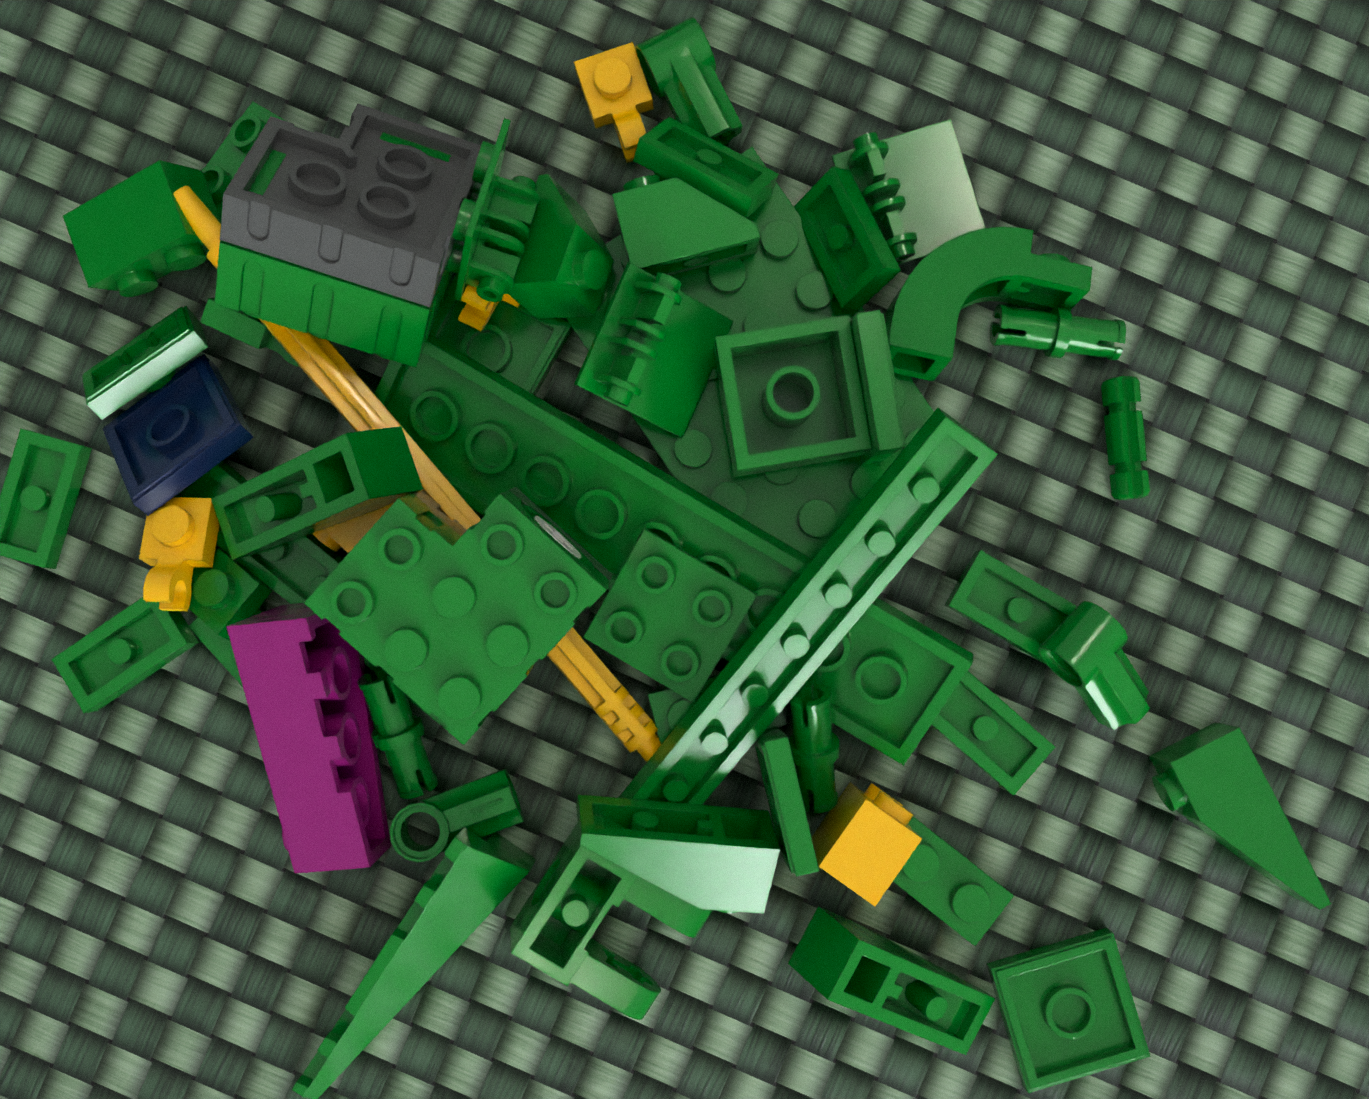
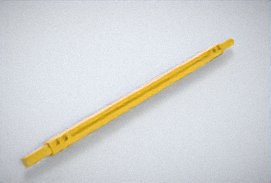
[173,186,661,762]

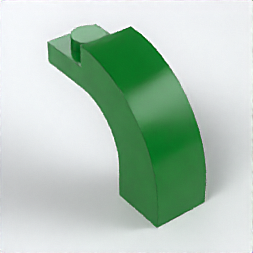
[884,227,1092,381]

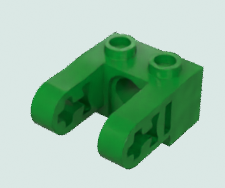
[510,822,713,1020]

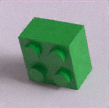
[713,315,872,477]

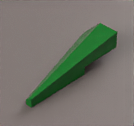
[292,827,537,1099]

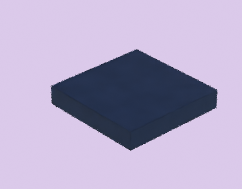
[103,354,254,516]

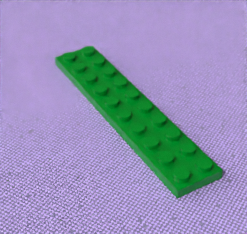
[374,334,973,766]

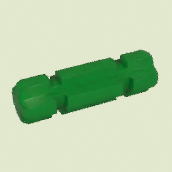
[1101,376,1150,500]

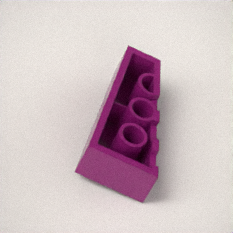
[226,603,391,874]

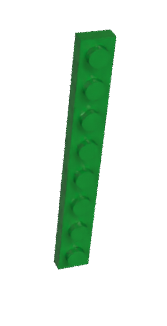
[618,408,998,805]

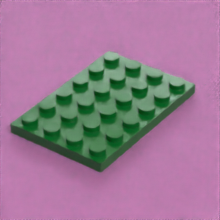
[565,147,934,559]

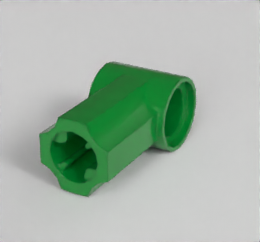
[635,17,743,146]
[1038,601,1150,730]
[390,768,525,863]

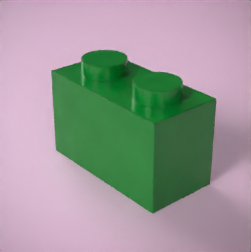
[63,160,221,297]

